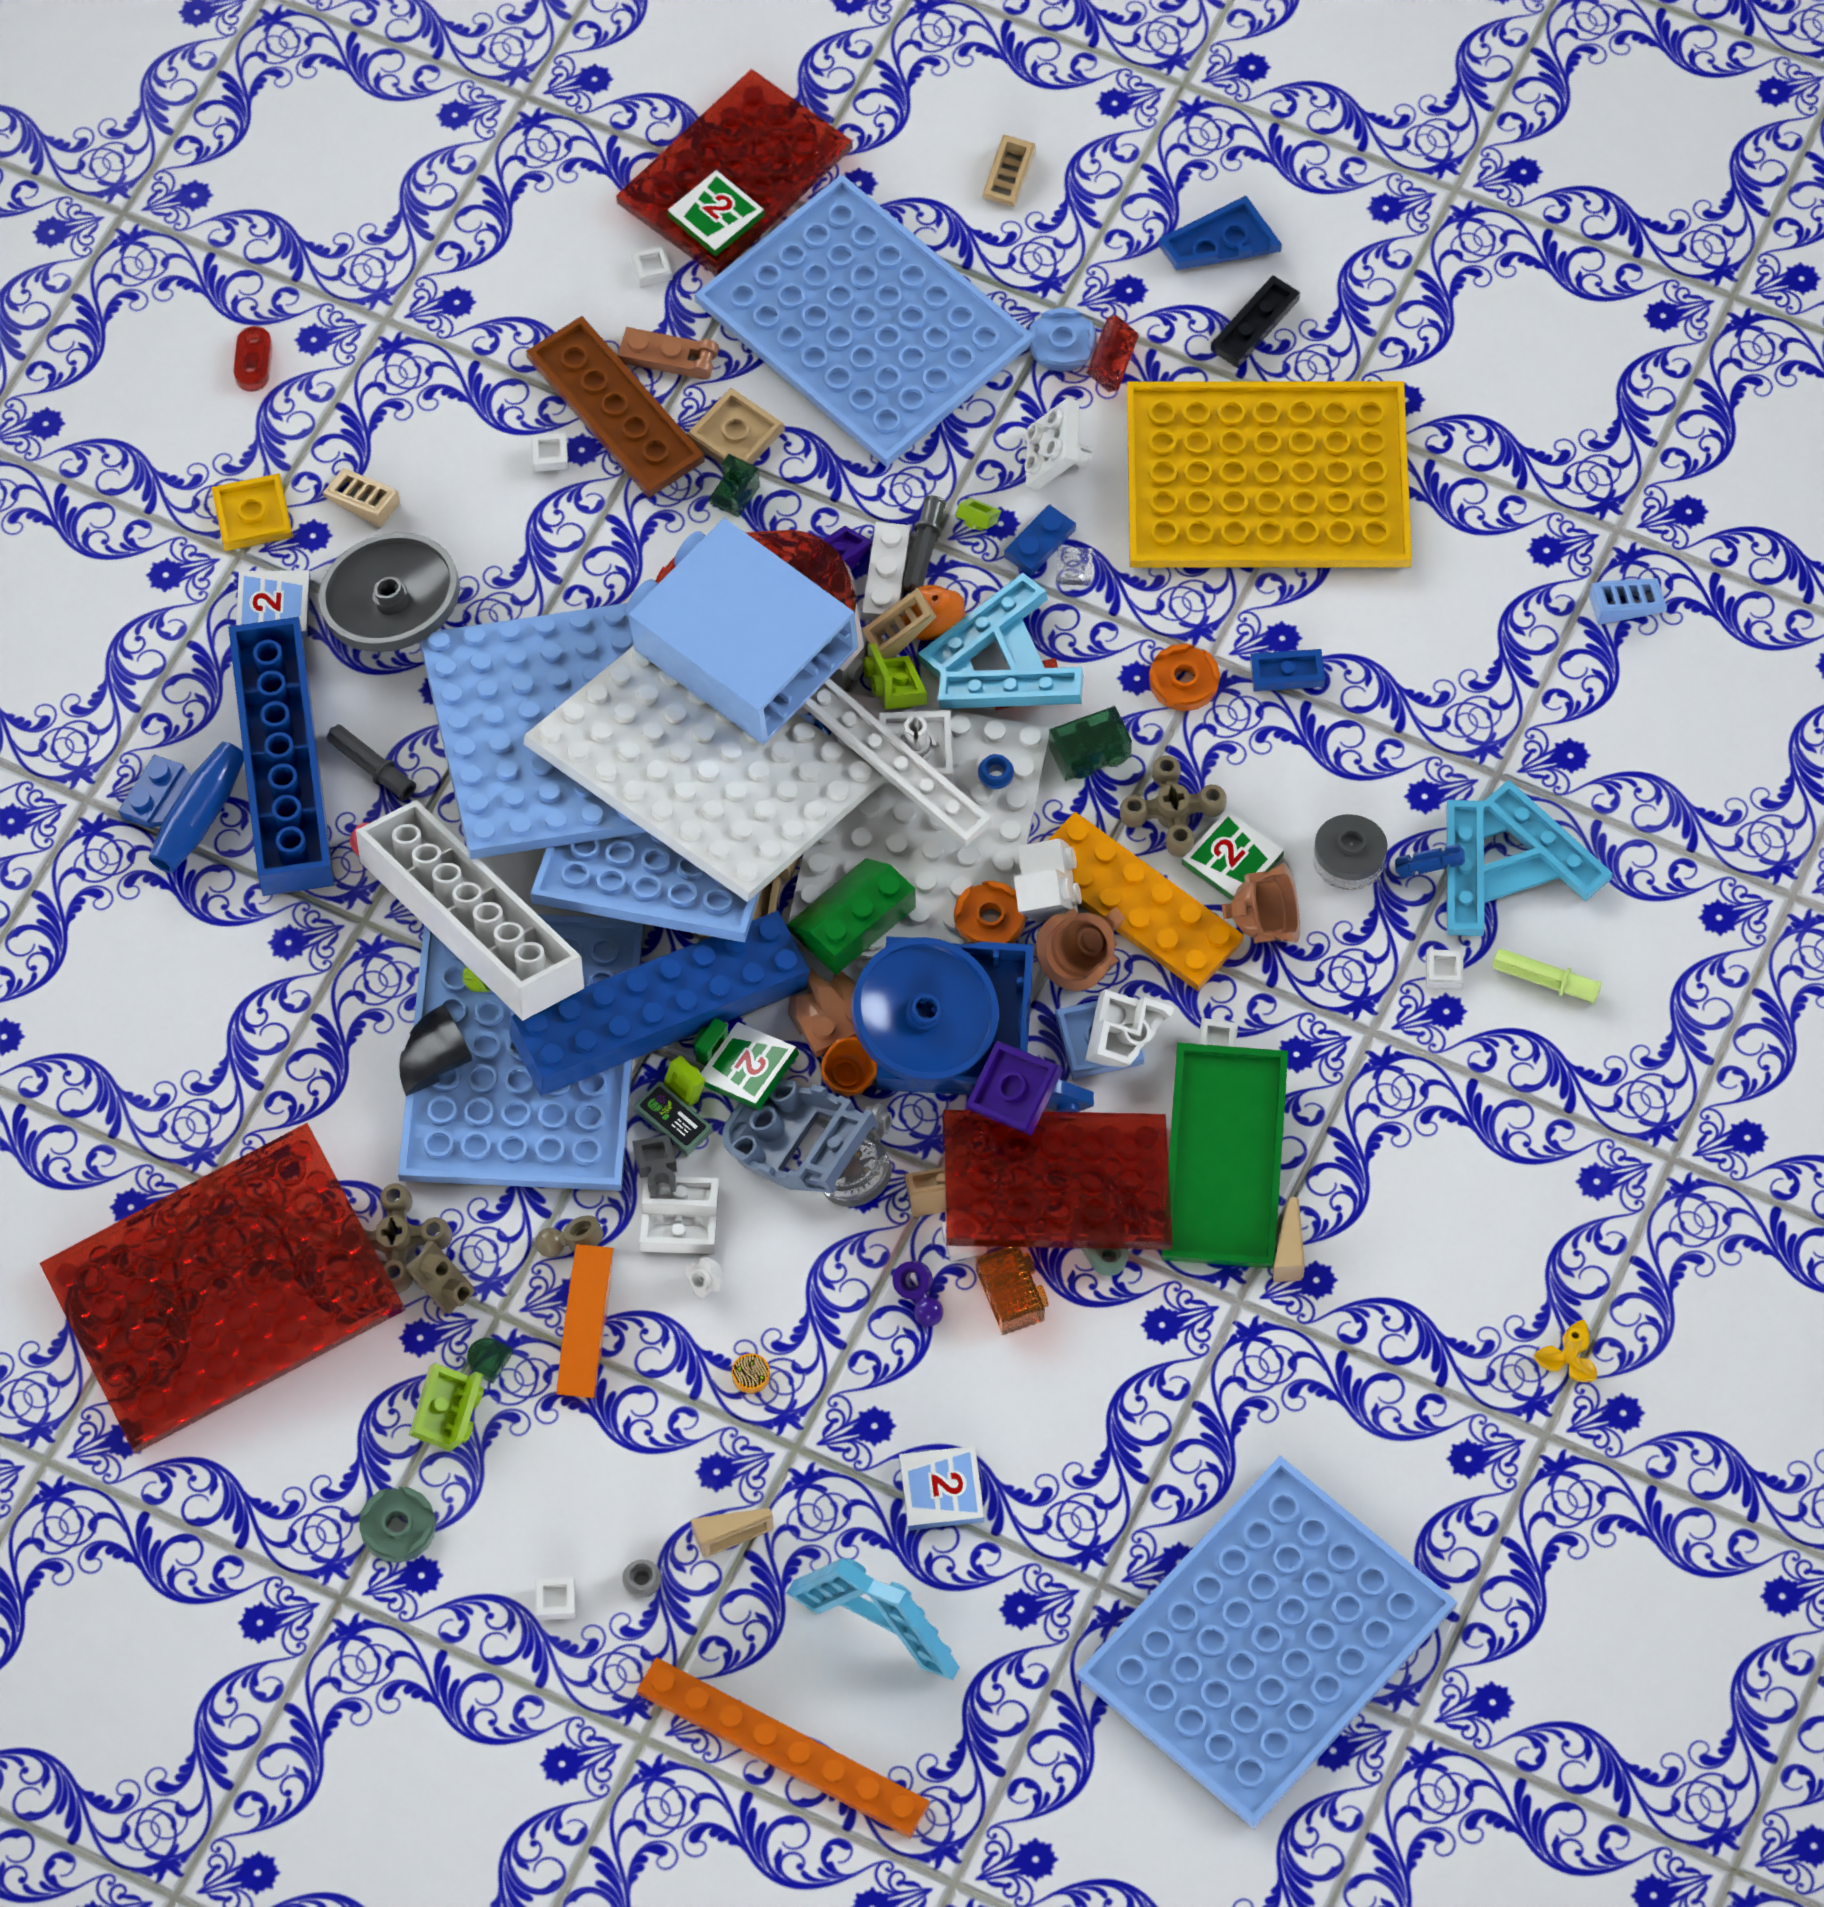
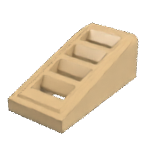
[982,134,1036,207]
[323,468,400,528]
[861,588,937,659]
[1273,1197,1305,1282]
[690,1508,774,1558]

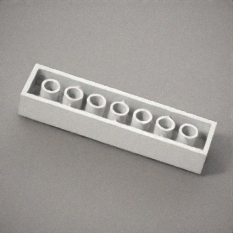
[356,800,584,1021]

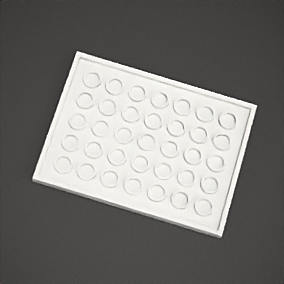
[523,645,884,902]
[788,693,1051,961]

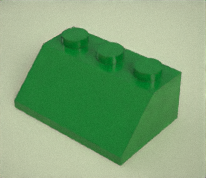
[786,858,916,975]

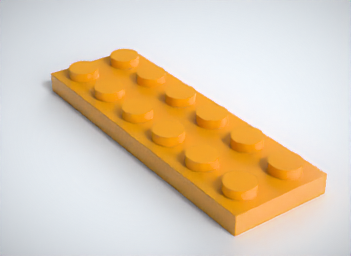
[1049,812,1244,991]

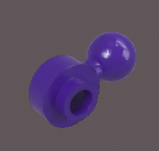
[892,1261,944,1327]

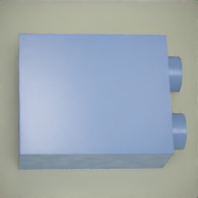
[626,518,858,746]

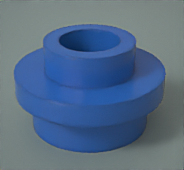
[978,754,1014,789]

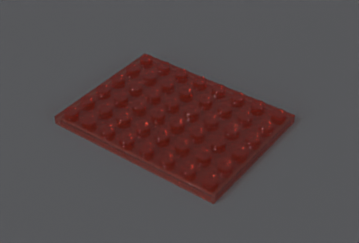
[40,1123,406,1454]

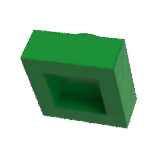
[694,1018,728,1066]

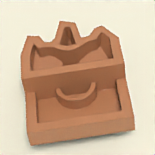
[788,969,857,1058]

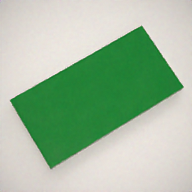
[1162,1043,1288,1269]

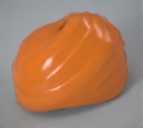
[901,585,965,641]

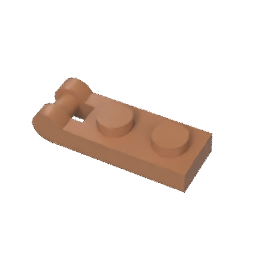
[618,327,719,379]

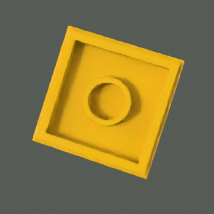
[211,473,293,551]

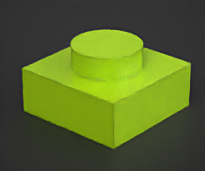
[955,498,1001,531]
[663,1055,706,1107]

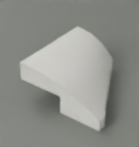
[1085,989,1174,1067]

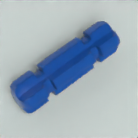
[1395,844,1465,878]

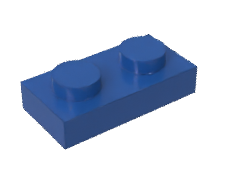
[1004,504,1076,576]
[1250,649,1325,692]

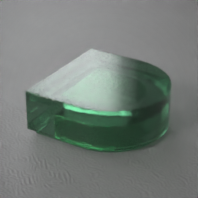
[467,1338,513,1384]

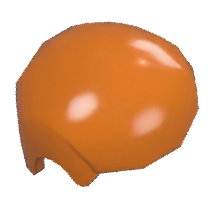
[820,1037,877,1097]

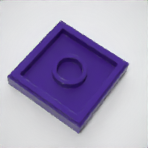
[965,1041,1063,1136]

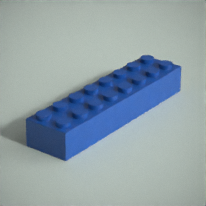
[228,617,335,896]
[510,910,810,1097]

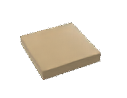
[687,388,785,477]

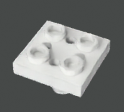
[1025,398,1093,491]
[879,710,953,783]

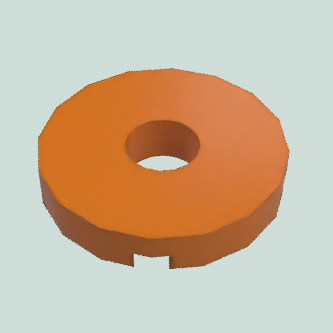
[1149,643,1220,711]
[954,881,1027,944]

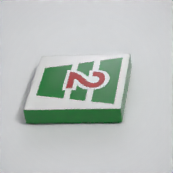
[668,170,764,257]
[1182,809,1284,901]
[701,1022,799,1110]

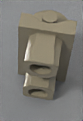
[405,1240,475,1314]

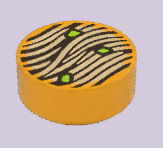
[732,1353,770,1394]

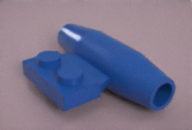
[118,742,244,873]

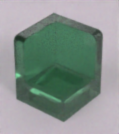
[710,454,760,517]

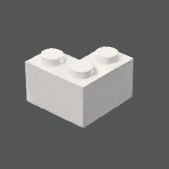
[1014,838,1081,922]

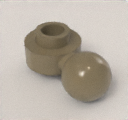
[535,1215,603,1257]

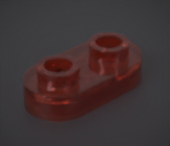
[233,326,272,392]

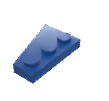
[1158,195,1282,271]

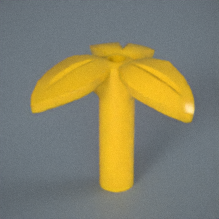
[1534,1320,1597,1382]

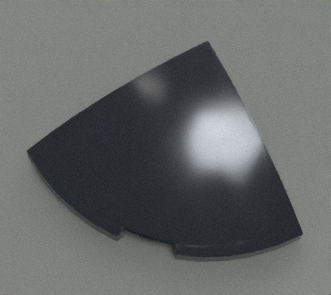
[399,1004,473,1096]

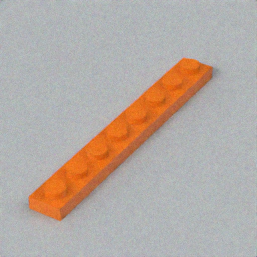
[637,1657,930,1839]

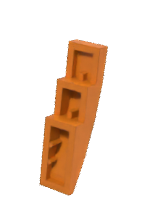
[556,1244,614,1398]

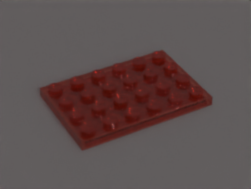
[616,69,852,276]
[942,1110,1173,1250]

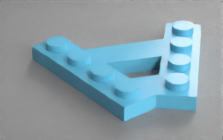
[917,573,1084,709]
[1446,780,1613,936]
[786,1558,960,1680]

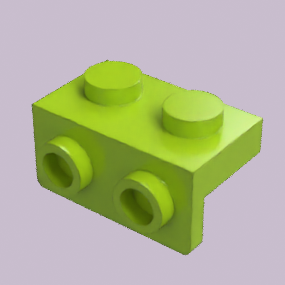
[863,643,927,710]
[409,1363,484,1451]

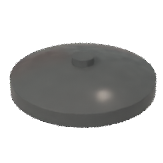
[319,532,460,652]

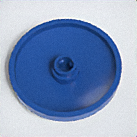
[851,937,999,1083]

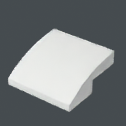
[639,1177,719,1254]

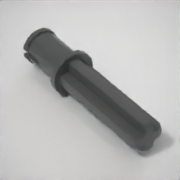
[902,495,946,593]
[326,724,416,801]

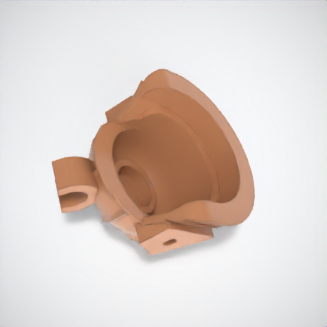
[1222,863,1300,944]
[1036,907,1125,991]

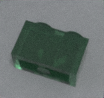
[1048,706,1132,781]

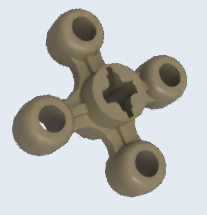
[1120,755,1227,857]
[340,1183,453,1293]

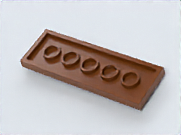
[526,316,705,498]

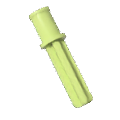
[1493,949,1602,1004]

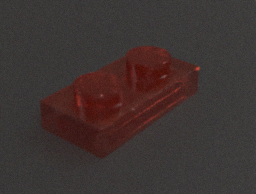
[1086,315,1139,392]

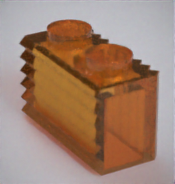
[975,1243,1049,1335]

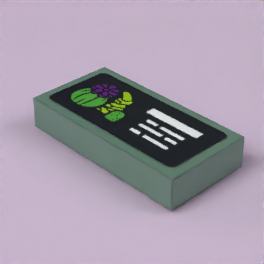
[634,1081,713,1157]

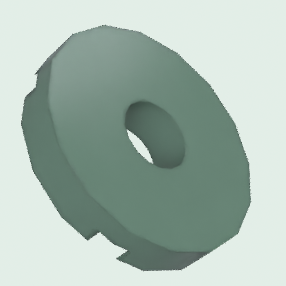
[359,1487,436,1563]

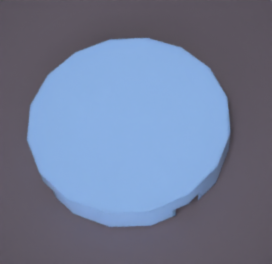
[1029,307,1097,372]

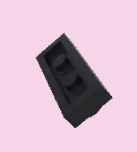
[1210,275,1300,368]

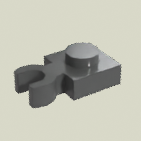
[632,1135,677,1196]

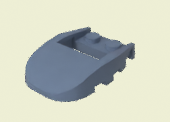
[722,1079,879,1193]

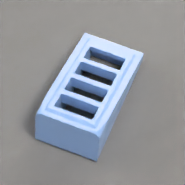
[1589,578,1667,625]

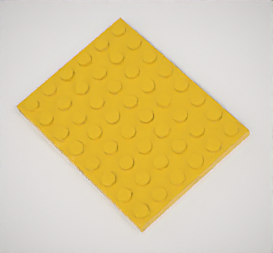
[1127,381,1412,568]

